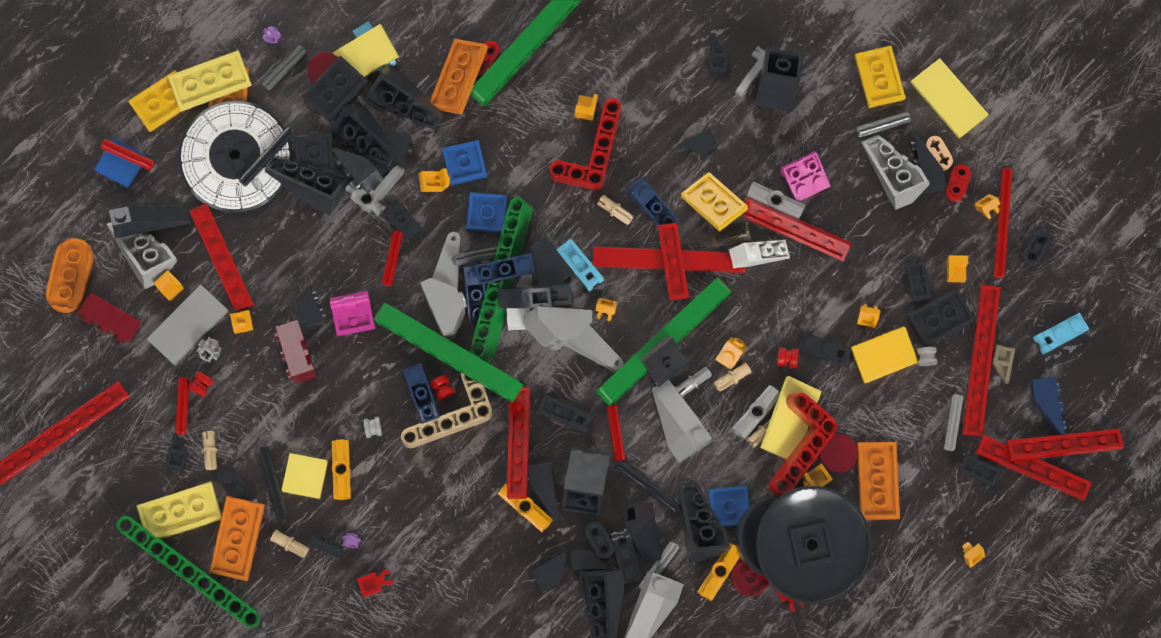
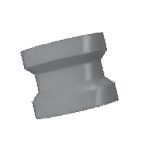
[917,347,938,366]
[363,417,382,438]

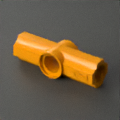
[332,440,351,500]
[498,483,553,532]
[697,543,740,601]

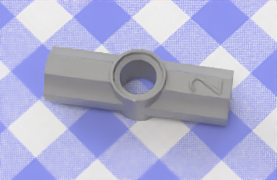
[746,181,805,219]
[732,385,780,440]

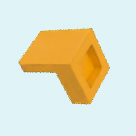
[575,94,598,121]
[946,255,968,282]
[154,270,184,301]

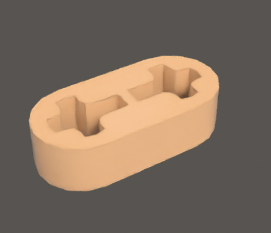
[926,136,953,171]

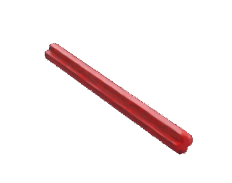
[994,168,1013,278]

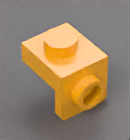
[419,168,450,192]
[715,337,747,370]
[802,464,833,487]

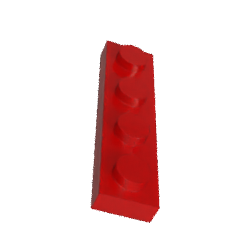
[658,223,689,301]

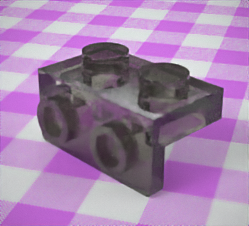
[708,212,751,248]

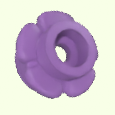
[263,27,281,43]
[342,533,361,548]

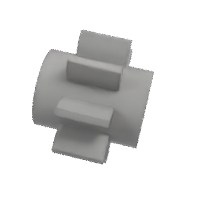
[196,337,222,362]

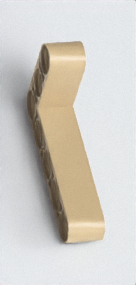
[401,373,492,448]

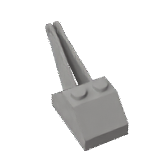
[420,232,467,340]
[524,306,624,372]

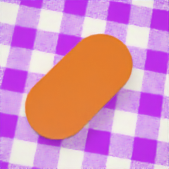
[46,238,94,313]

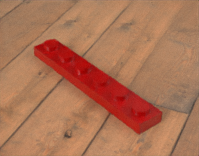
[740,197,852,262]
[190,203,254,313]
[507,387,530,499]
[1006,429,1124,461]
[976,435,1092,501]

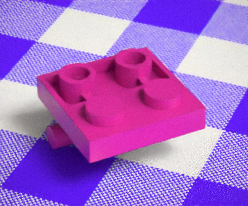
[780,151,830,202]
[330,291,375,336]

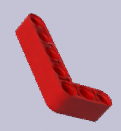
[550,98,621,190]
[769,393,838,495]

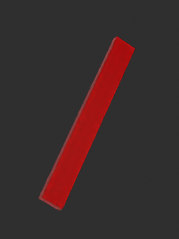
[593,247,746,273]
[962,285,1001,437]
[0,381,130,485]

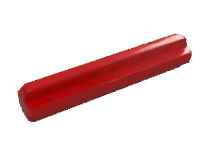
[101,139,154,170]
[382,231,403,286]
[175,378,189,435]
[607,405,625,462]

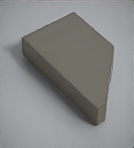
[992,345,1015,384]

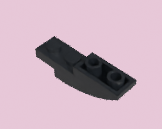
[497,283,574,308]

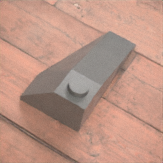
[862,134,929,210]
[107,222,177,289]
[652,379,712,463]
[624,571,684,638]

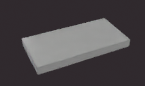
[147,284,228,366]

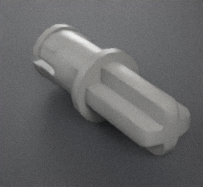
[675,367,712,397]

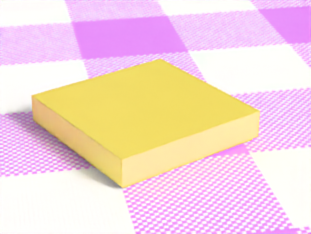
[282,453,328,499]

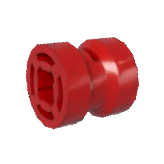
[777,347,799,368]
[188,371,214,398]
[430,375,455,401]

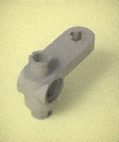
[735,46,765,98]
[345,165,404,216]

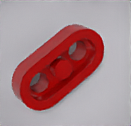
[477,41,500,76]
[946,164,971,202]

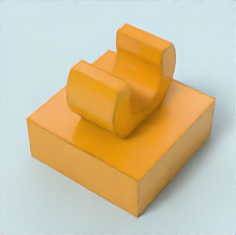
[974,194,1000,219]
[595,298,617,321]
[857,304,880,328]
[230,310,253,334]
[962,542,985,568]

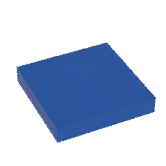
[94,138,147,189]
[442,140,487,185]
[467,192,508,233]
[708,486,750,527]

